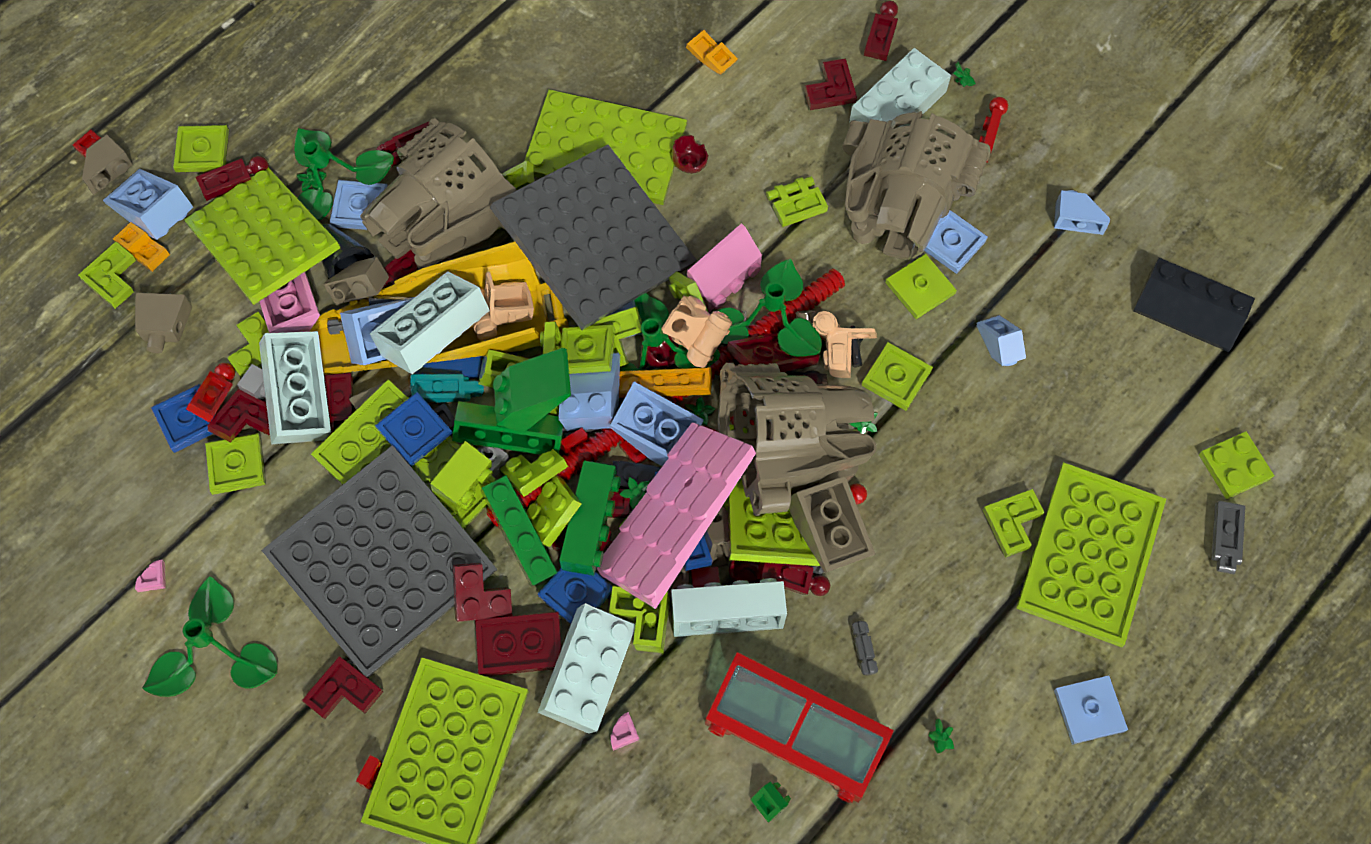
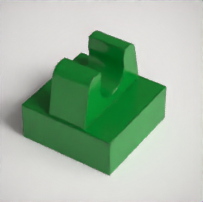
[750,781,791,823]

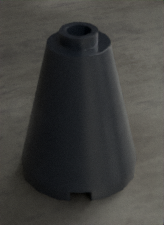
[321,224,374,279]

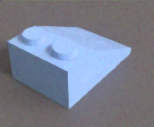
[103,169,193,240]
[340,297,415,365]
[559,353,620,431]
[609,382,704,466]

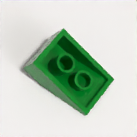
[493,348,571,433]

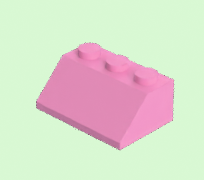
[687,223,762,313]
[259,272,320,333]

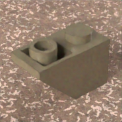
[82,134,132,195]
[323,257,389,305]

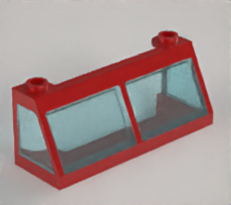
[705,652,894,803]

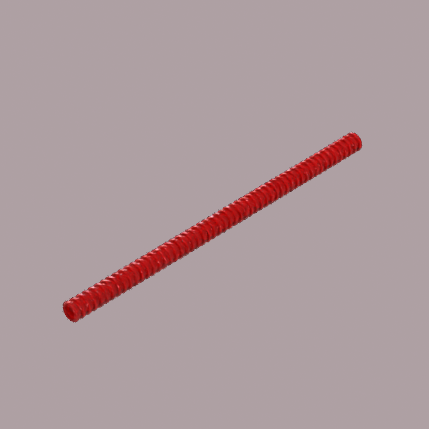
[486,268,845,529]

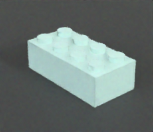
[849,48,951,128]
[370,271,490,374]
[259,331,331,444]
[671,578,787,637]
[537,603,635,733]

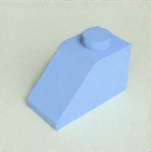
[1054,190,1110,235]
[977,315,1026,366]

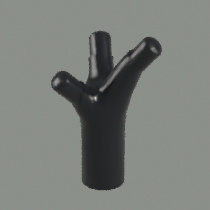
[850,325,863,367]

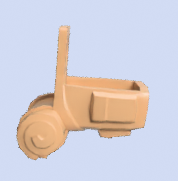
[473,272,534,341]
[661,296,732,368]
[813,311,877,378]

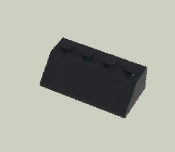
[1133,258,1255,352]

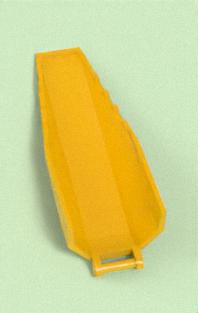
[309,242,569,375]

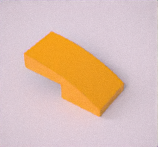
[686,30,738,75]
[113,222,170,272]

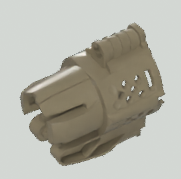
[842,111,991,259]
[360,118,517,270]
[718,363,877,516]

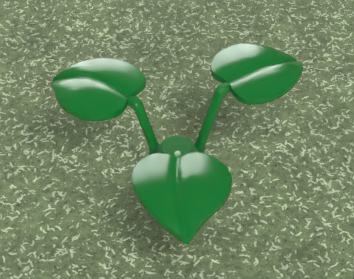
[294,128,394,221]
[716,259,822,356]
[619,293,720,402]
[142,576,278,697]

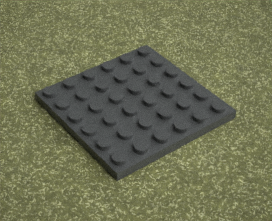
[490,145,697,330]
[261,445,497,678]

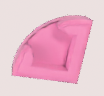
[135,560,166,592]
[611,712,639,751]

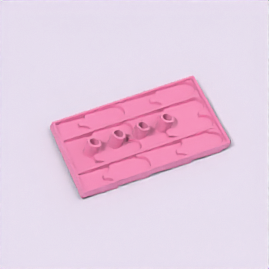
[597,422,756,609]

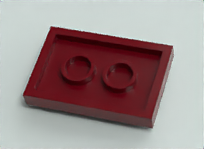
[726,332,820,372]
[475,612,562,676]

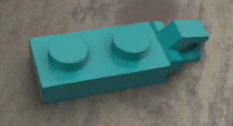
[410,374,484,402]

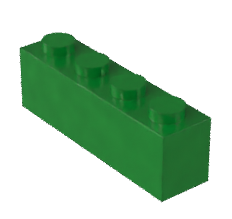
[452,401,563,455]
[559,461,621,576]
[481,475,557,587]

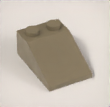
[789,476,875,573]

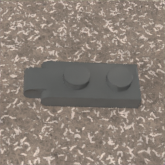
[1212,501,1245,574]

